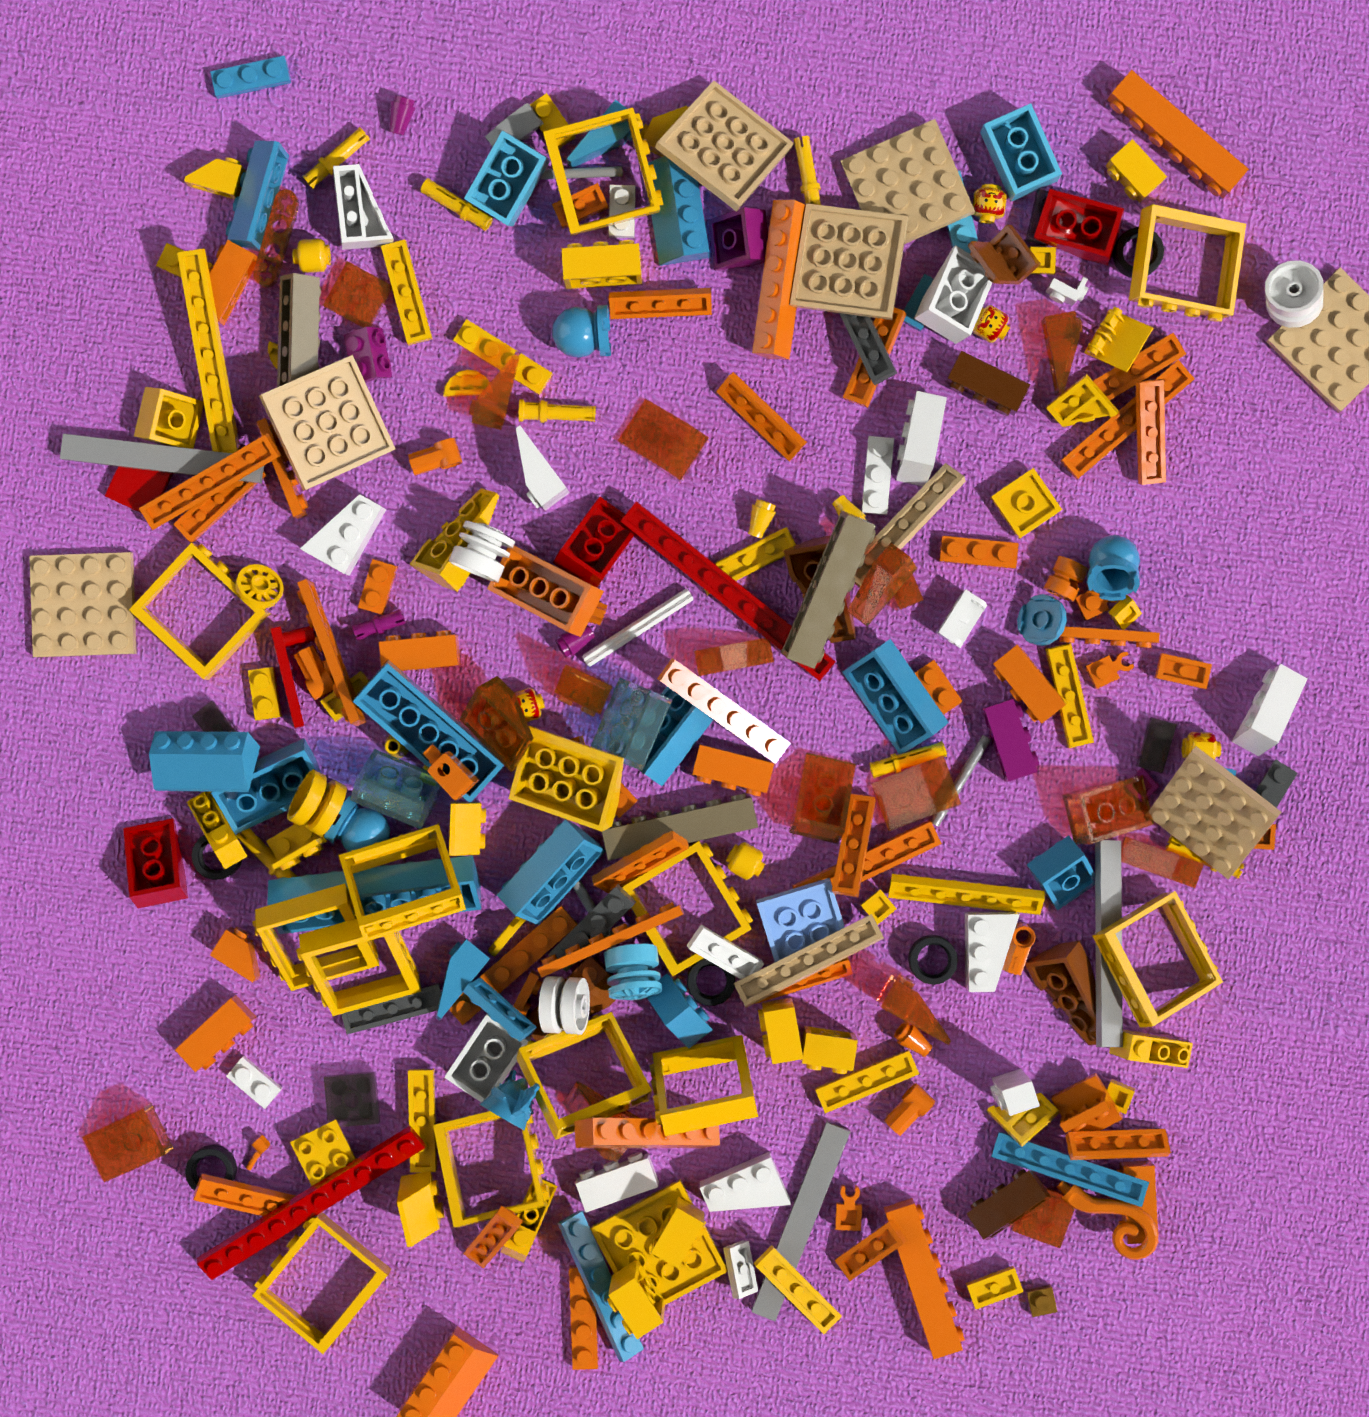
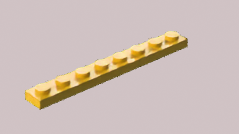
[177,249,240,454]

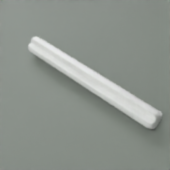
[582,589,693,666]

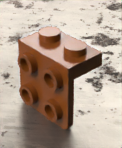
[968,225,1041,285]

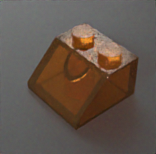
[554,664,615,717]

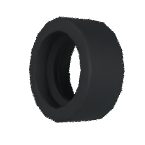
[1112,227,1164,278]
[191,835,243,880]
[908,935,958,985]
[687,958,735,1006]
[185,1145,237,1191]

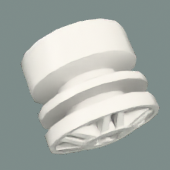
[448,521,515,583]

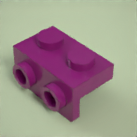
[343,327,392,383]

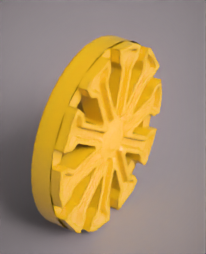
[235,564,284,608]

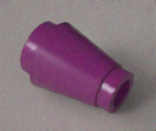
[389,95,416,136]
[555,625,595,658]

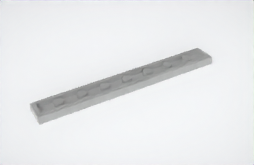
[60,434,264,484]
[1095,840,1123,1047]
[751,1121,850,1321]

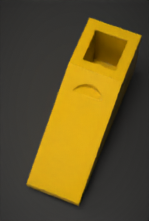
[187,792,248,869]
[1109,1029,1193,1068]
[501,1179,558,1263]

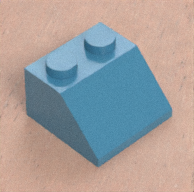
[1027,835,1095,911]

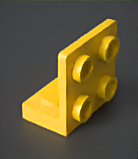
[266,822,327,871]

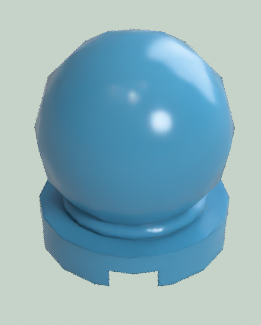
[552,305,611,358]
[1087,534,1140,601]
[324,795,390,852]

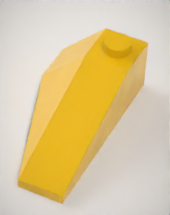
[409,488,499,592]

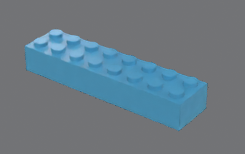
[267,855,482,934]

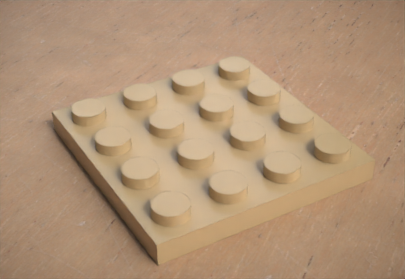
[655,80,794,212]
[841,119,975,244]
[790,203,909,320]
[1266,267,1369,413]
[259,355,395,491]
[29,552,137,657]
[1146,746,1282,879]

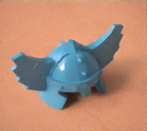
[480,1070,540,1130]

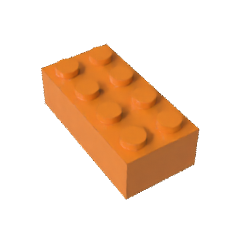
[487,545,604,637]

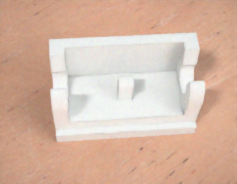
[936,589,987,648]

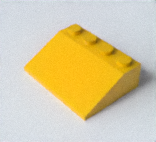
[508,726,624,832]

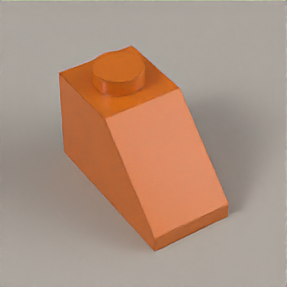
[210,926,261,983]

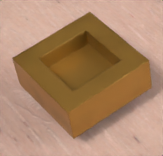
[1026,1285,1057,1317]

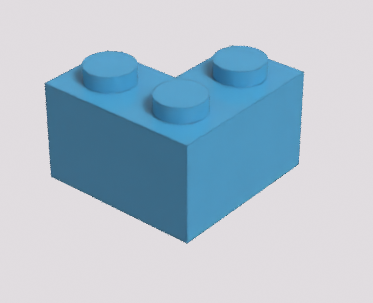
[647,973,713,1049]

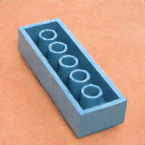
[353,660,504,803]

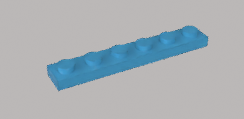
[991,1132,1149,1207]
[557,1211,644,1362]

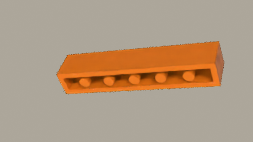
[1107,69,1249,198]
[752,200,806,360]
[574,1118,720,1148]
[884,1198,965,1359]

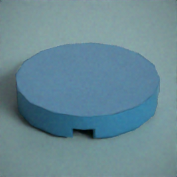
[1017,594,1067,646]

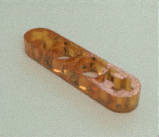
[253,189,300,288]

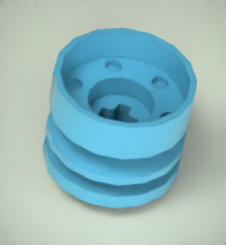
[604,944,662,1000]

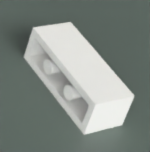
[990,1069,1040,1116]
[575,1152,659,1212]

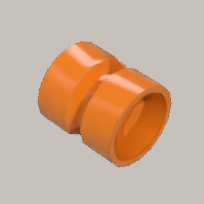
[1043,556,1089,602]

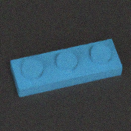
[210,55,292,99]
[463,978,537,1042]

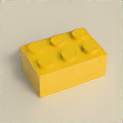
[561,240,642,289]
[758,997,803,1064]
[607,1259,665,1339]

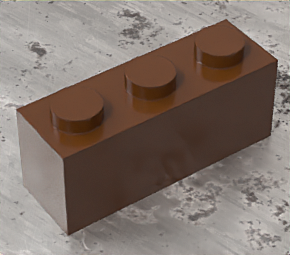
[945,351,1031,416]
[966,1169,1051,1240]

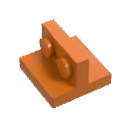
[1051,1073,1123,1133]

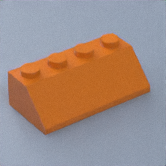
[396,1326,499,1417]

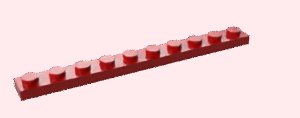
[621,501,836,681]
[197,1126,425,1280]

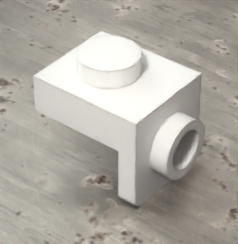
[1045,277,1089,306]

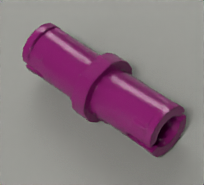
[352,609,406,641]

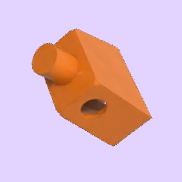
[422,744,479,801]

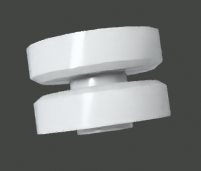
[1265,260,1324,328]
[539,976,590,1035]

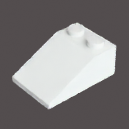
[914,245,992,344]
[516,425,570,511]

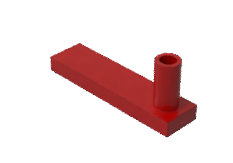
[270,626,315,729]

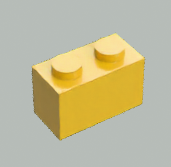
[1105,139,1167,203]

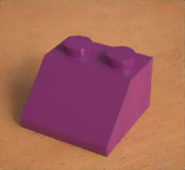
[708,207,768,270]

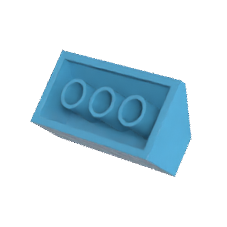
[226,141,289,253]
[648,156,710,266]
[842,639,949,754]
[617,686,714,786]
[149,731,260,792]
[211,738,321,834]
[497,819,606,925]

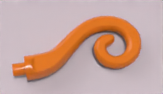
[1057,1181,1159,1260]

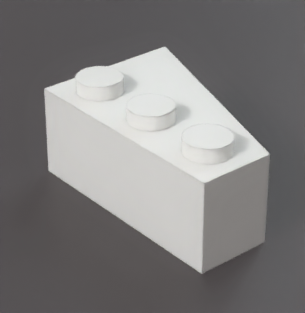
[333,164,394,250]
[896,391,947,486]
[300,494,386,576]
[1232,664,1308,756]
[965,912,1020,992]
[700,1152,791,1212]

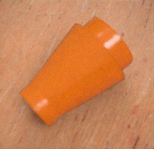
[894,1021,932,1057]

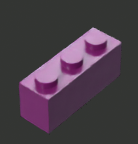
[981,699,1039,782]

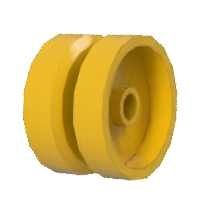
[287,769,347,836]

